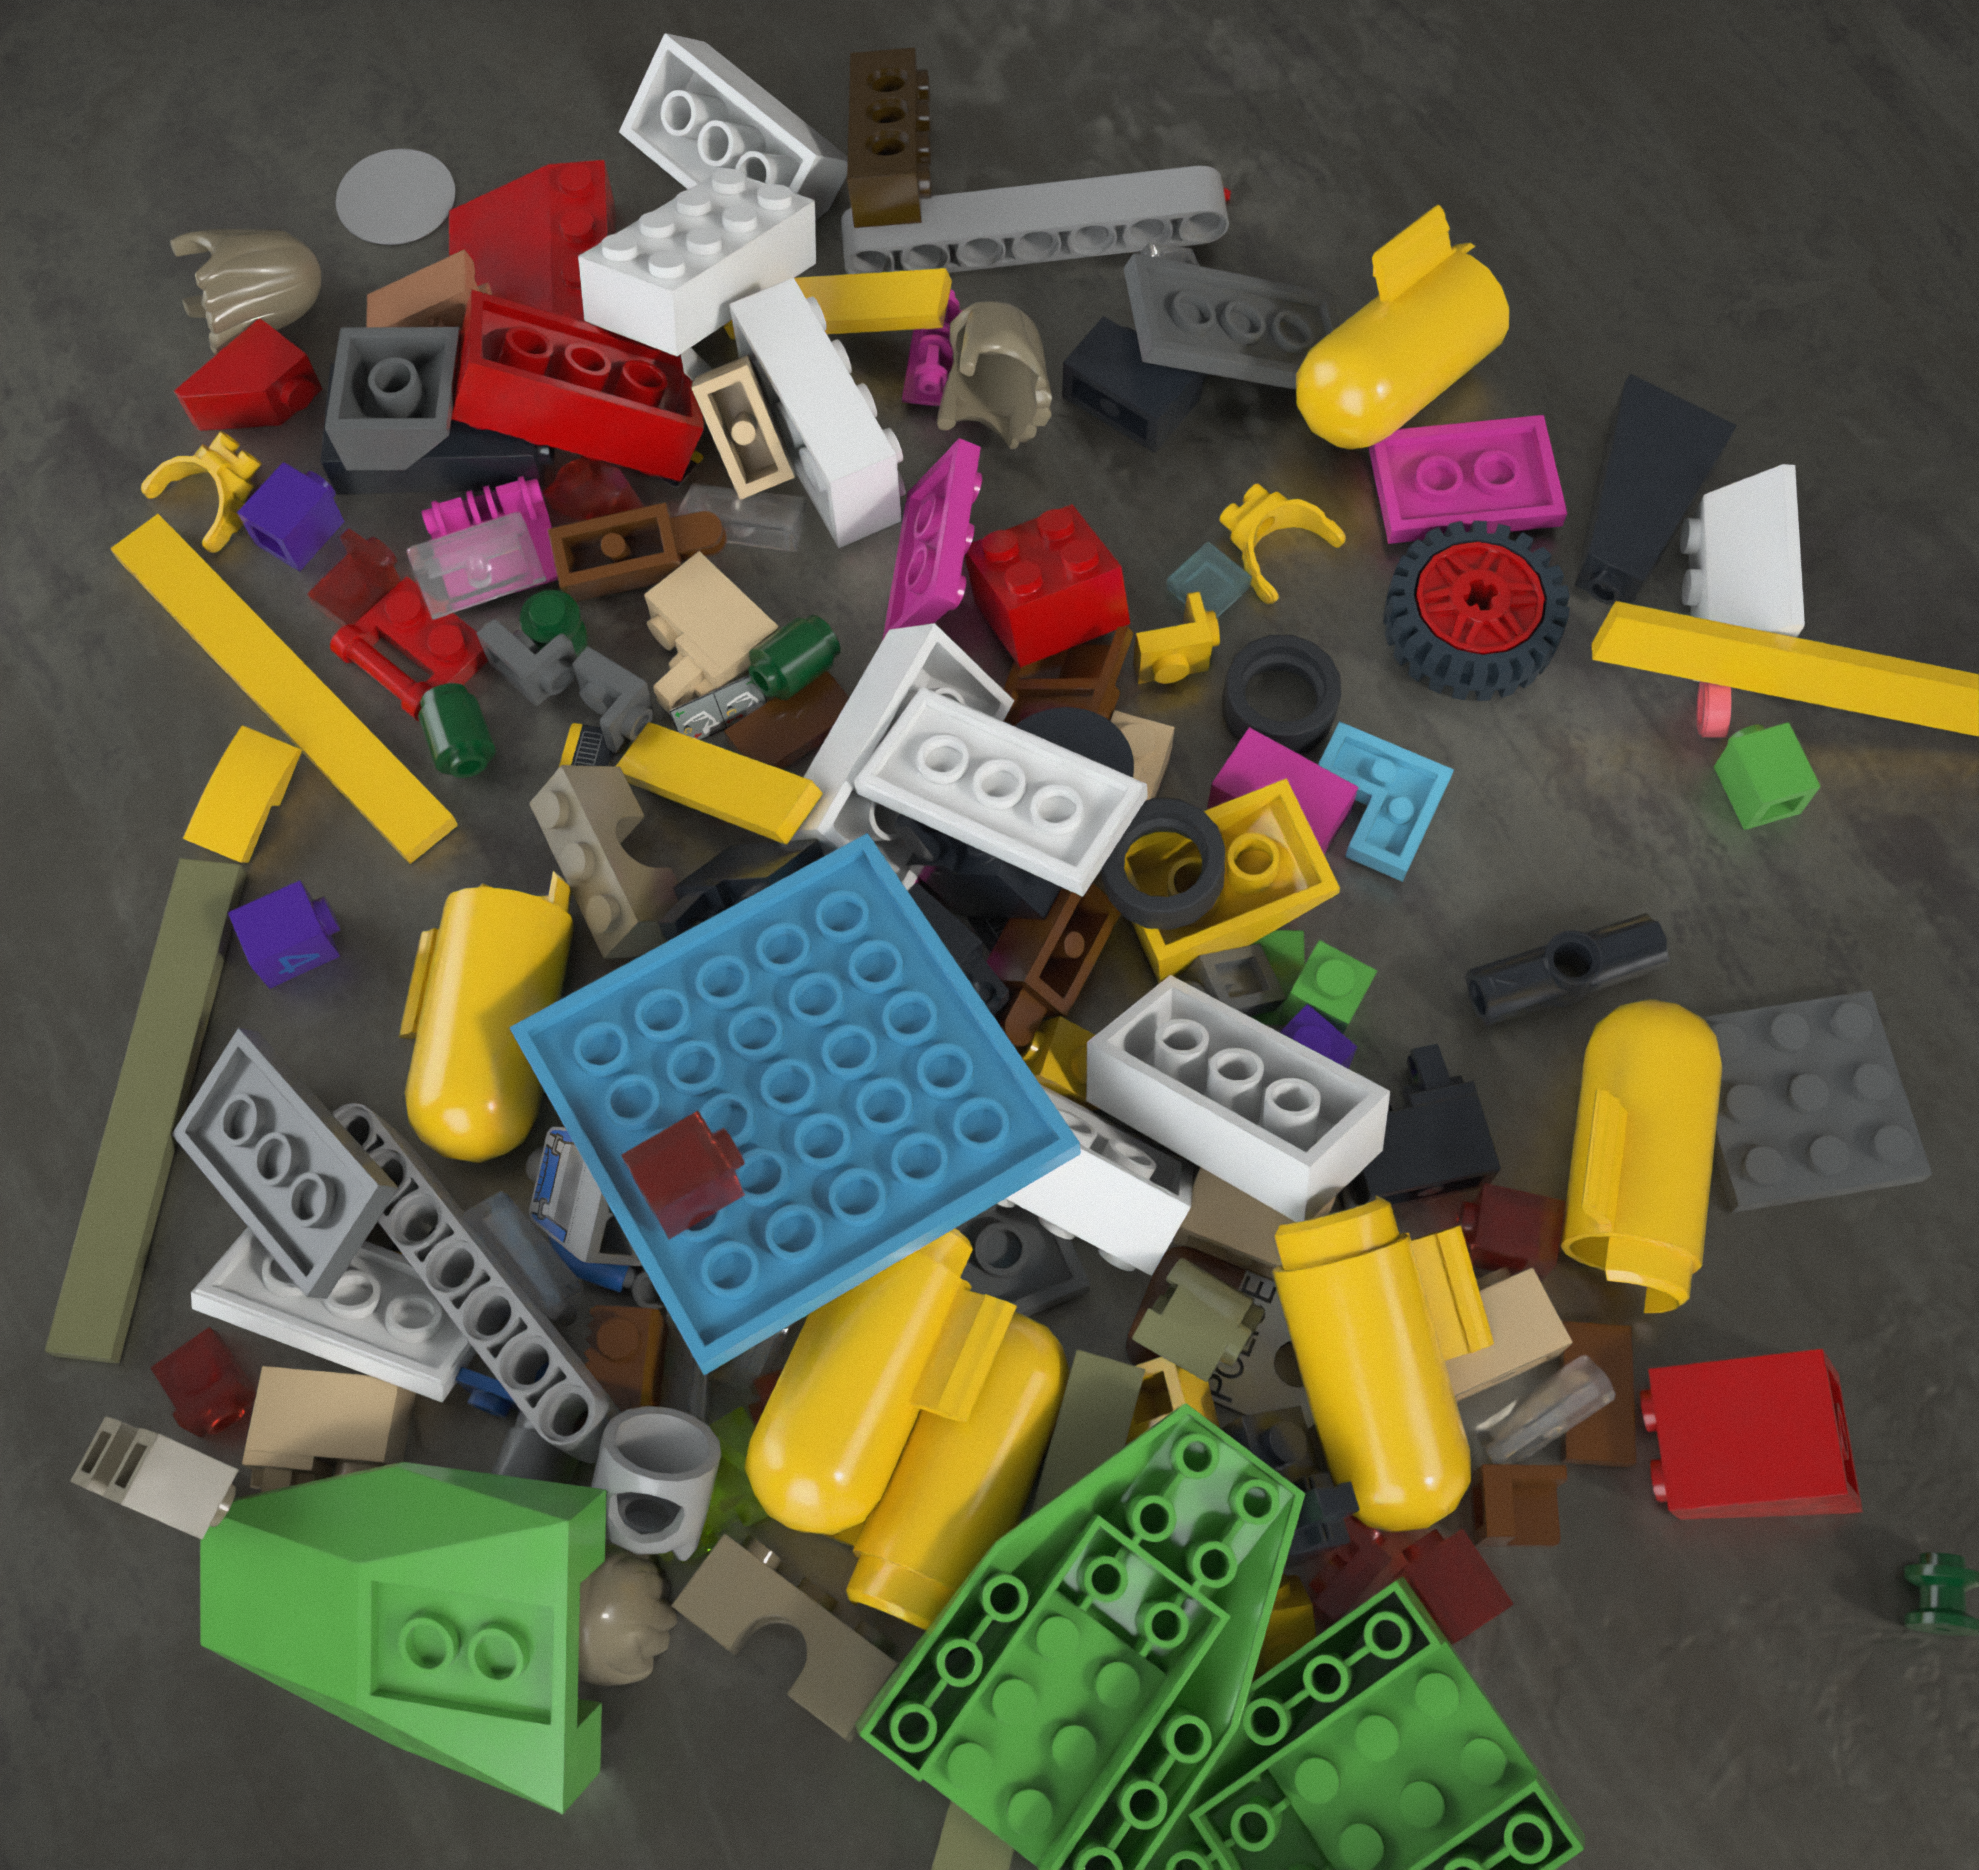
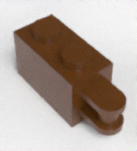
[547,502,727,602]
[986,882,1121,1046]

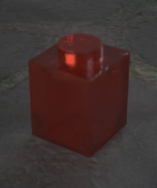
[621,1111,745,1240]
[1456,1183,1566,1282]
[1393,1528,1514,1645]

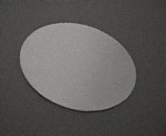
[336,149,455,245]

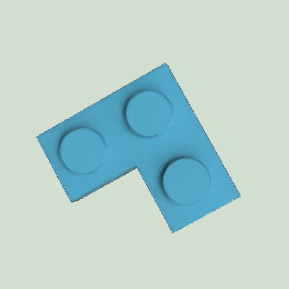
[1318,721,1454,882]

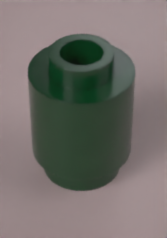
[748,614,841,701]
[418,683,496,778]

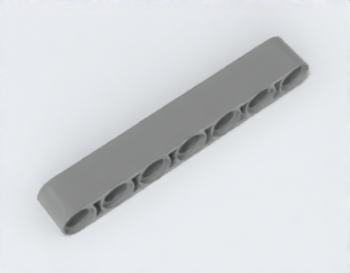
[841,166,1229,274]
[332,1103,621,1463]

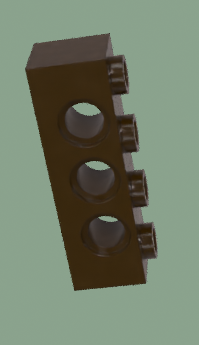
[847,47,932,228]

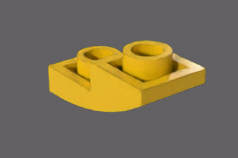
[183,725,303,863]

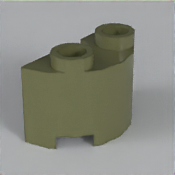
[1132,1258,1266,1382]

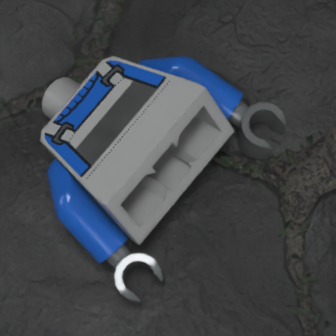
[526,1126,665,1309]

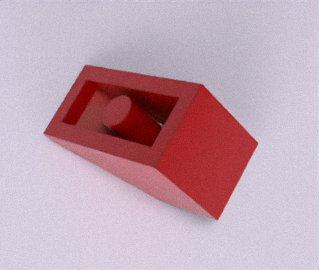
[174,318,323,431]

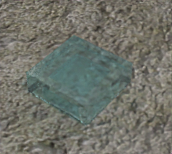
[1167,541,1252,618]

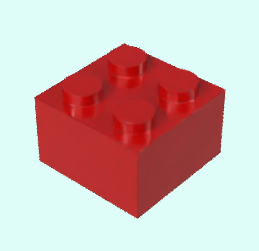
[965,504,1130,668]

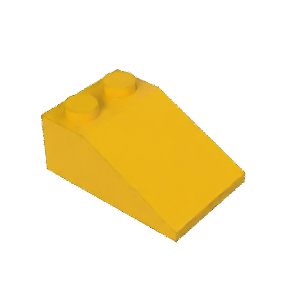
[1124,778,1340,984]

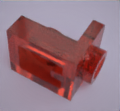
[307,528,401,627]
[151,1327,257,1438]
[1308,1515,1392,1630]

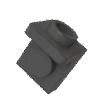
[476,618,577,707]
[573,646,654,754]
[1178,944,1287,1016]

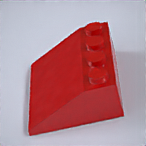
[449,160,616,327]

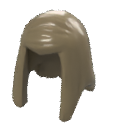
[170,229,321,355]
[937,301,1052,449]
[578,1542,677,1686]

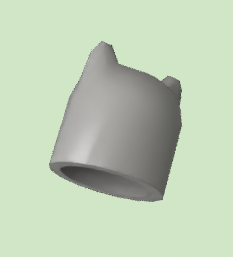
[592,1406,721,1561]

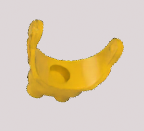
[141,431,262,553]
[1219,483,1346,604]

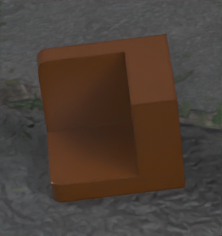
[1470,1464,1568,1547]

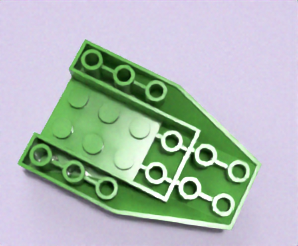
[855,1403,1305,1870]
[200,1462,606,1814]
[1144,1577,1585,1870]

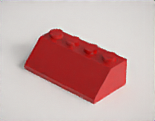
[451,289,704,482]

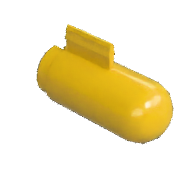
[1296,204,1509,450]
[398,871,574,1163]
[1560,999,1722,1313]
[1272,1196,1494,1533]
[744,1228,1017,1535]
[820,1311,1071,1631]

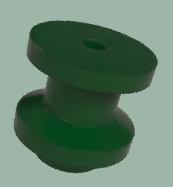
[519,590,588,658]
[1904,1552,1979,1636]

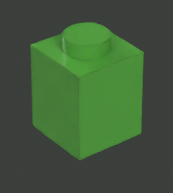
[1714,722,1821,830]
[1278,940,1377,1034]

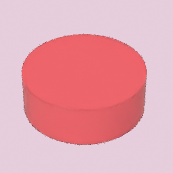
[1696,681,1731,738]

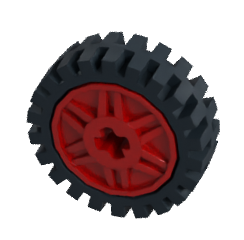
[1383,520,1570,701]

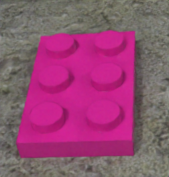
[1368,415,1568,544]
[882,438,982,641]

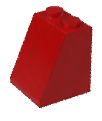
[1640,1349,1863,1520]

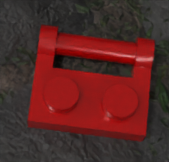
[330,576,488,721]

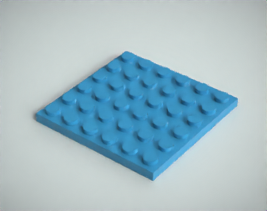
[509,833,1081,1375]

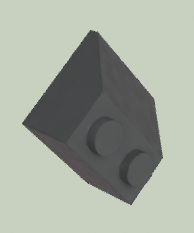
[325,327,462,470]

